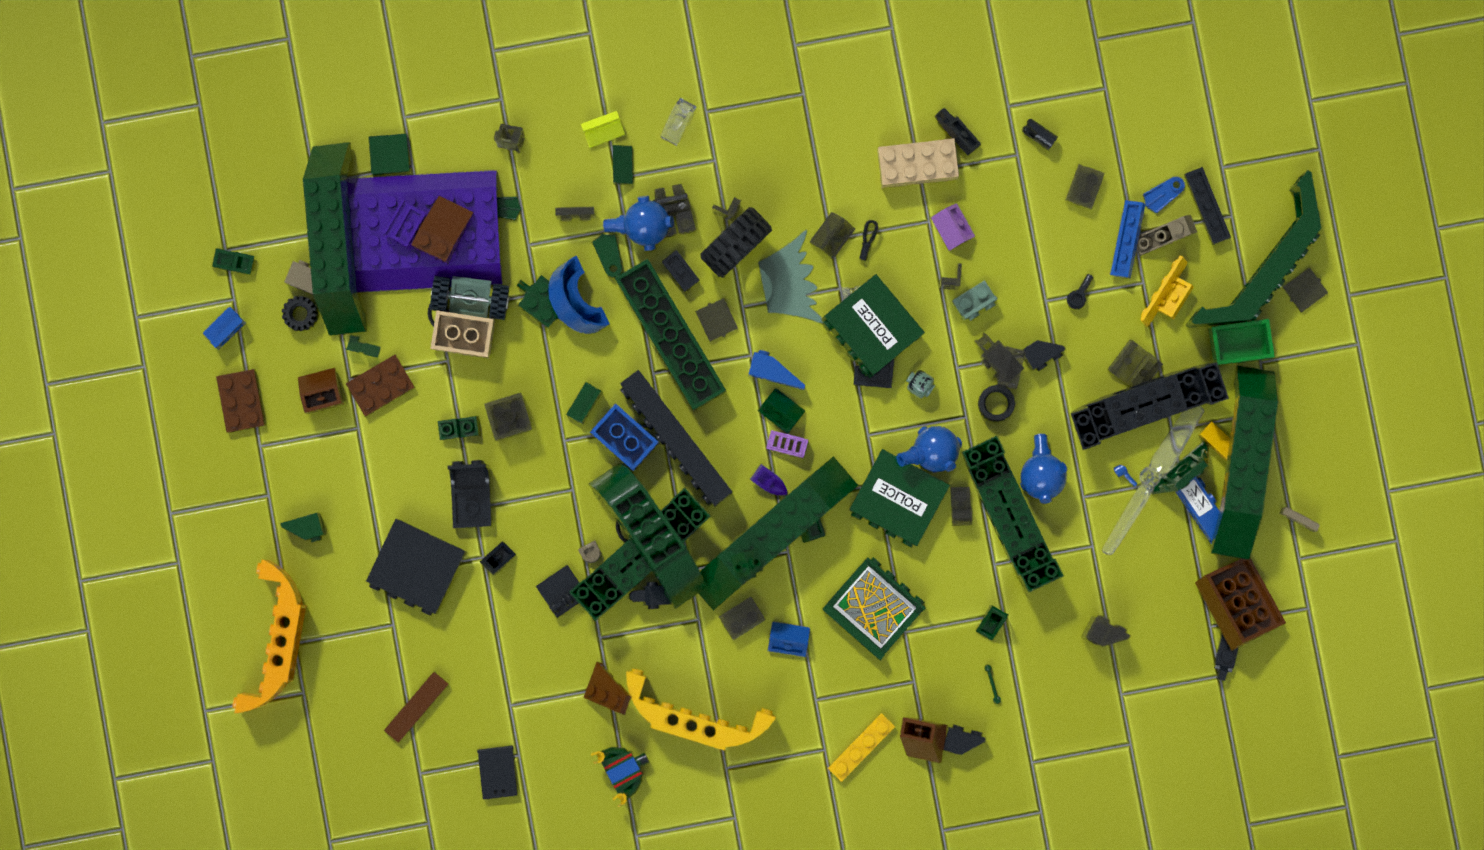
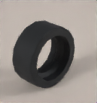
[978,385,1015,422]

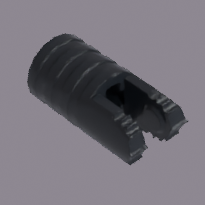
[1022,119,1058,151]

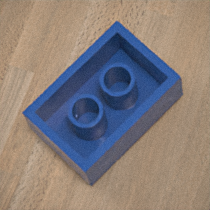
[590,403,659,471]

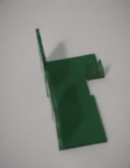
[345,335,381,359]

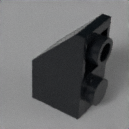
[1020,340,1066,371]
[944,724,986,755]

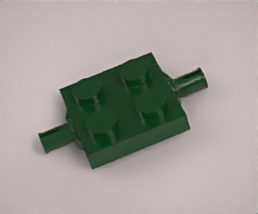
[517,275,559,329]

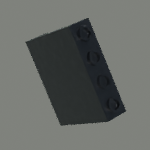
[366,519,467,616]

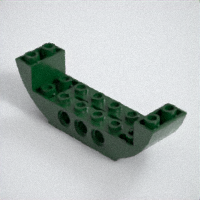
[962,436,1064,593]
[588,463,707,609]
[569,488,711,621]

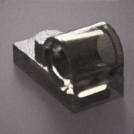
[950,487,972,526]

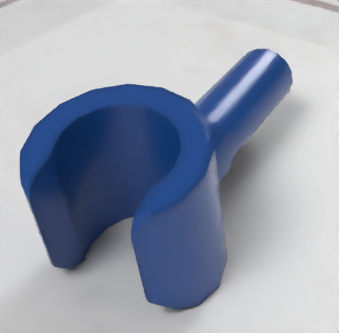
[1114,465,1137,487]

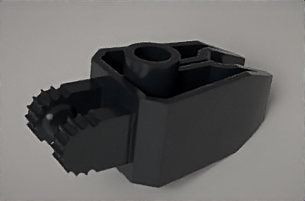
[628,582,671,609]

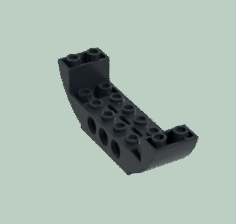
[1070,362,1229,450]

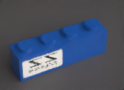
[1175,477,1220,545]

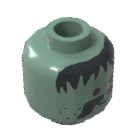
[906,370,935,398]

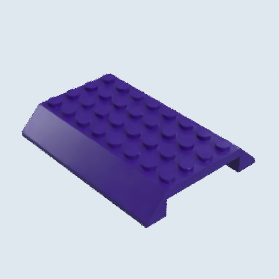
[347,170,503,292]

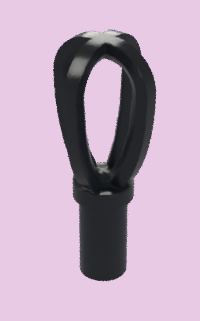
[859,220,878,261]

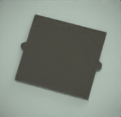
[1282,268,1328,313]
[695,298,738,342]

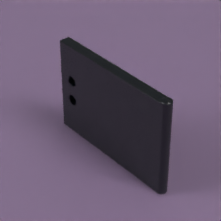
[477,745,518,800]

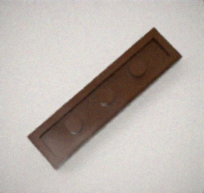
[384,671,449,743]

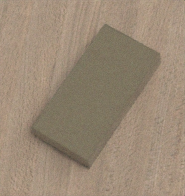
[1279,507,1320,532]

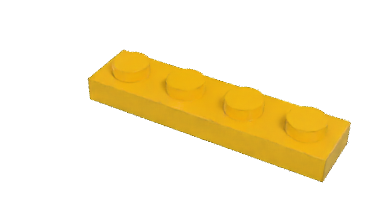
[828,713,895,782]

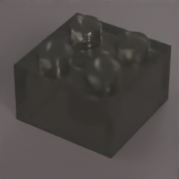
[484,392,533,442]

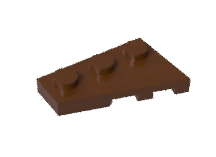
[583,662,632,715]

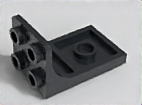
[447,460,492,528]

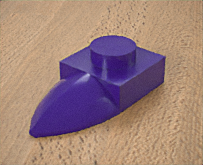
[750,464,787,495]

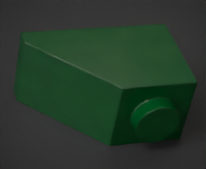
[280,512,326,543]

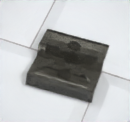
[1107,339,1163,387]

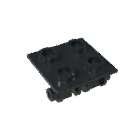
[536,565,580,618]

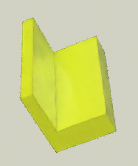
[581,111,625,148]

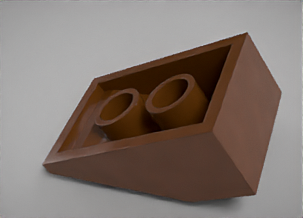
[411,196,474,264]

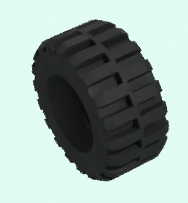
[700,207,772,278]

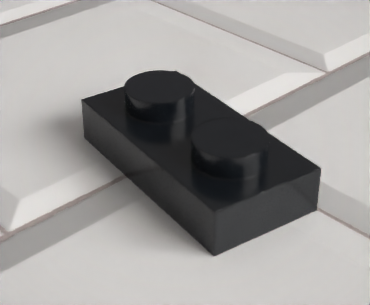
[661,250,700,292]

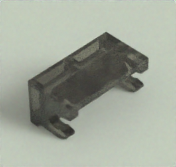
[996,346,1026,390]

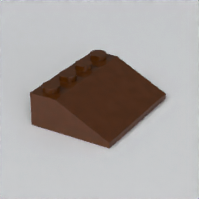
[1195,558,1286,650]

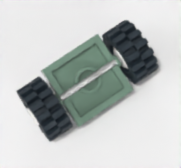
[430,276,509,320]

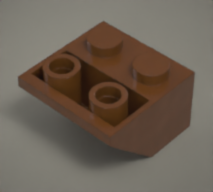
[298,368,345,414]
[900,717,948,763]

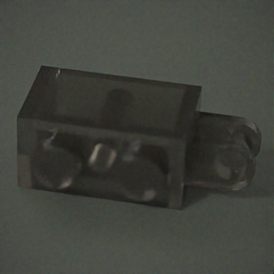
[974,333,1024,385]

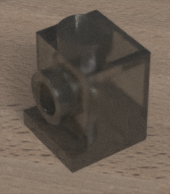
[494,124,525,153]

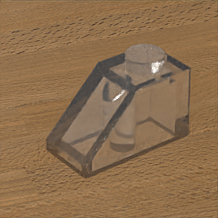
[660,98,697,146]

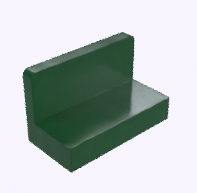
[566,382,602,425]
[758,388,805,434]

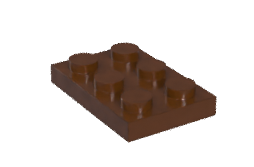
[346,354,415,417]
[216,369,265,433]

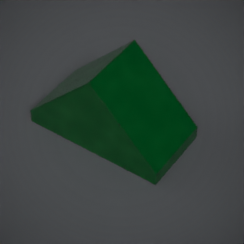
[976,605,1009,640]

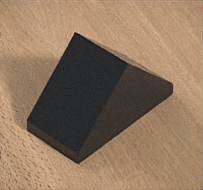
[480,541,516,576]

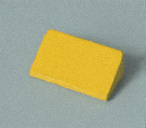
[1199,421,1230,461]

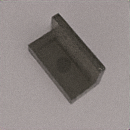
[712,197,741,222]
[810,212,855,259]
[939,263,962,290]

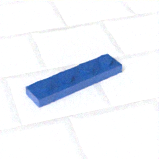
[1110,200,1146,279]

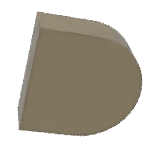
[578,541,601,563]

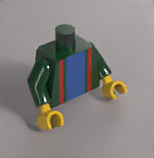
[591,747,650,807]

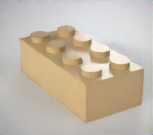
[877,139,959,188]

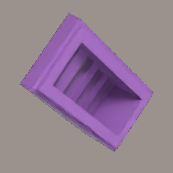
[766,430,808,458]

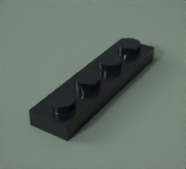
[1184,167,1231,245]

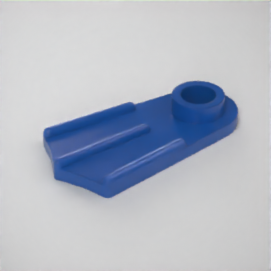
[1143,177,1185,213]

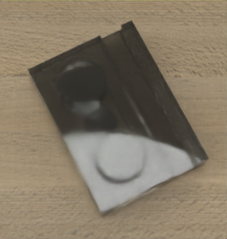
[1065,164,1105,210]
[555,207,595,222]
[719,597,766,641]

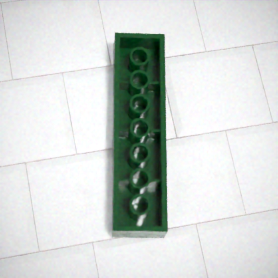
[615,259,726,411]

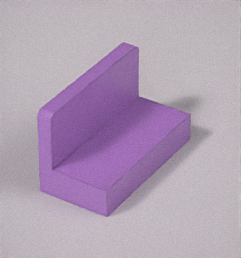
[931,203,975,250]

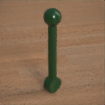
[984,665,1001,704]

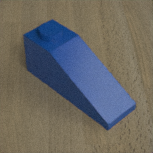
[748,350,805,390]

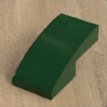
[212,248,254,275]

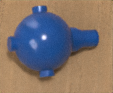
[603,196,674,251]
[897,426,962,472]
[1021,434,1067,504]

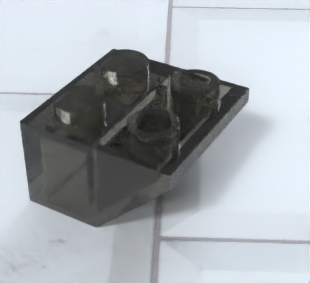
[1081,615,1131,647]

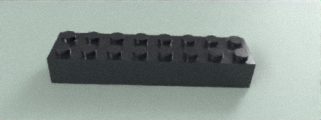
[620,370,733,507]

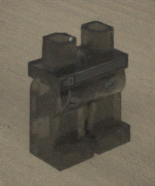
[653,184,696,238]

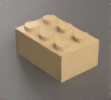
[430,310,495,359]

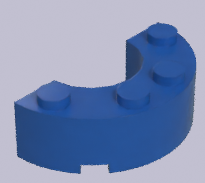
[548,255,610,334]

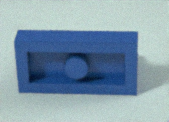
[203,307,246,349]
[768,622,810,657]

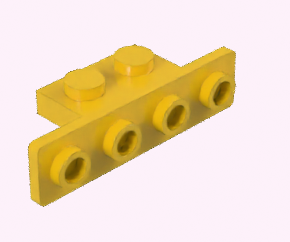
[1140,255,1194,327]

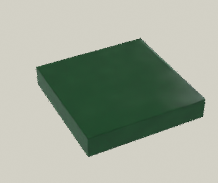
[368,133,410,175]

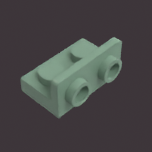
[952,281,998,321]

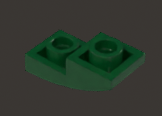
[438,416,481,440]

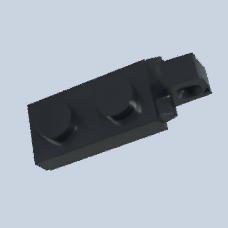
[934,107,981,156]
[1214,633,1239,681]

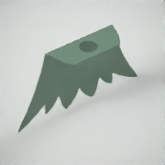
[758,230,823,323]

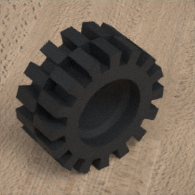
[282,296,318,332]

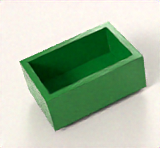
[1208,319,1275,366]

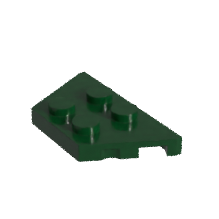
[1148,441,1209,494]

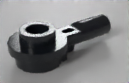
[1067,274,1094,310]

